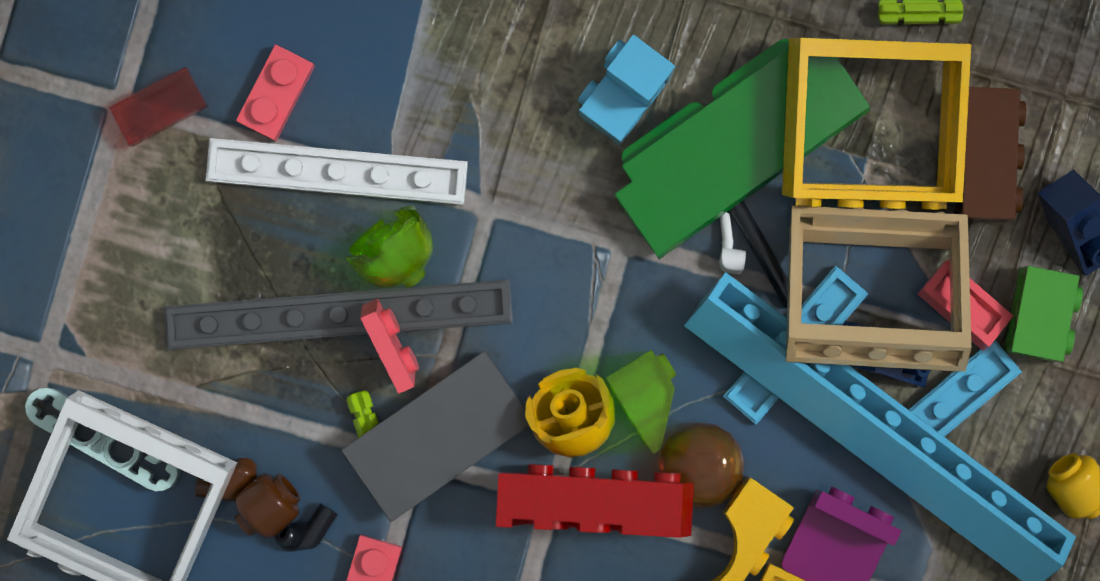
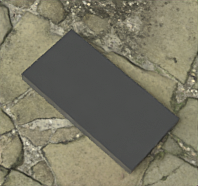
[341,351,529,522]

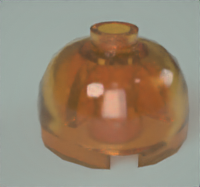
[658,422,745,509]

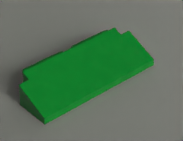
[615,39,870,260]

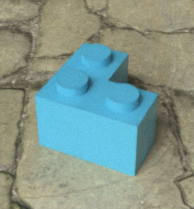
[577,34,676,146]

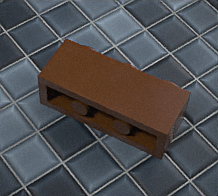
[955,87,1026,223]

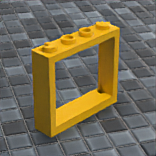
[782,38,971,210]

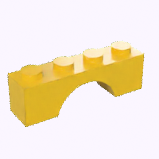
[711,476,794,581]

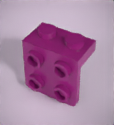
[781,486,902,581]

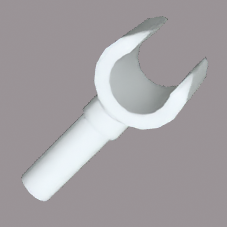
[719,213,746,275]

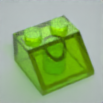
[604,350,677,454]

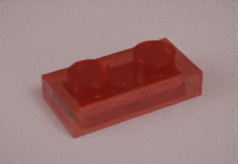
[109,67,208,147]

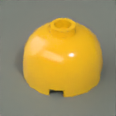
[525,368,615,458]

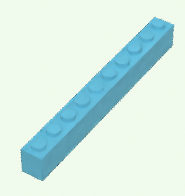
[684,272,1076,581]

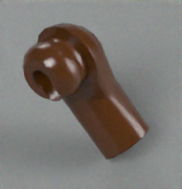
[195,458,257,501]

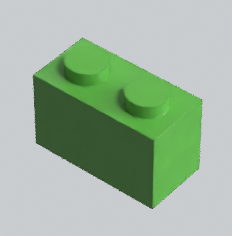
[1003,266,1083,362]

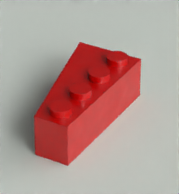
[496,464,694,538]

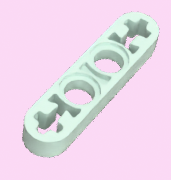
[25,388,181,491]

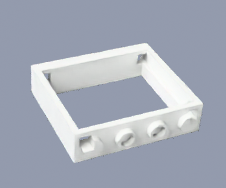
[7,390,238,581]

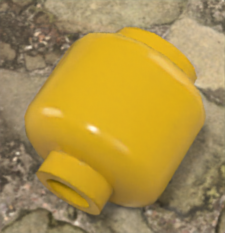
[1046,453,1100,519]

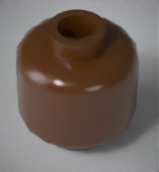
[235,473,301,538]

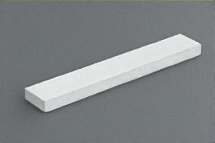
[205,138,468,206]

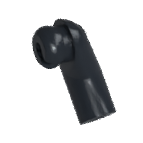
[274,503,338,552]

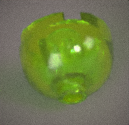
[345,205,433,289]

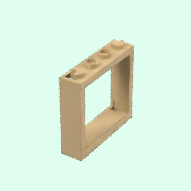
[786,205,972,372]

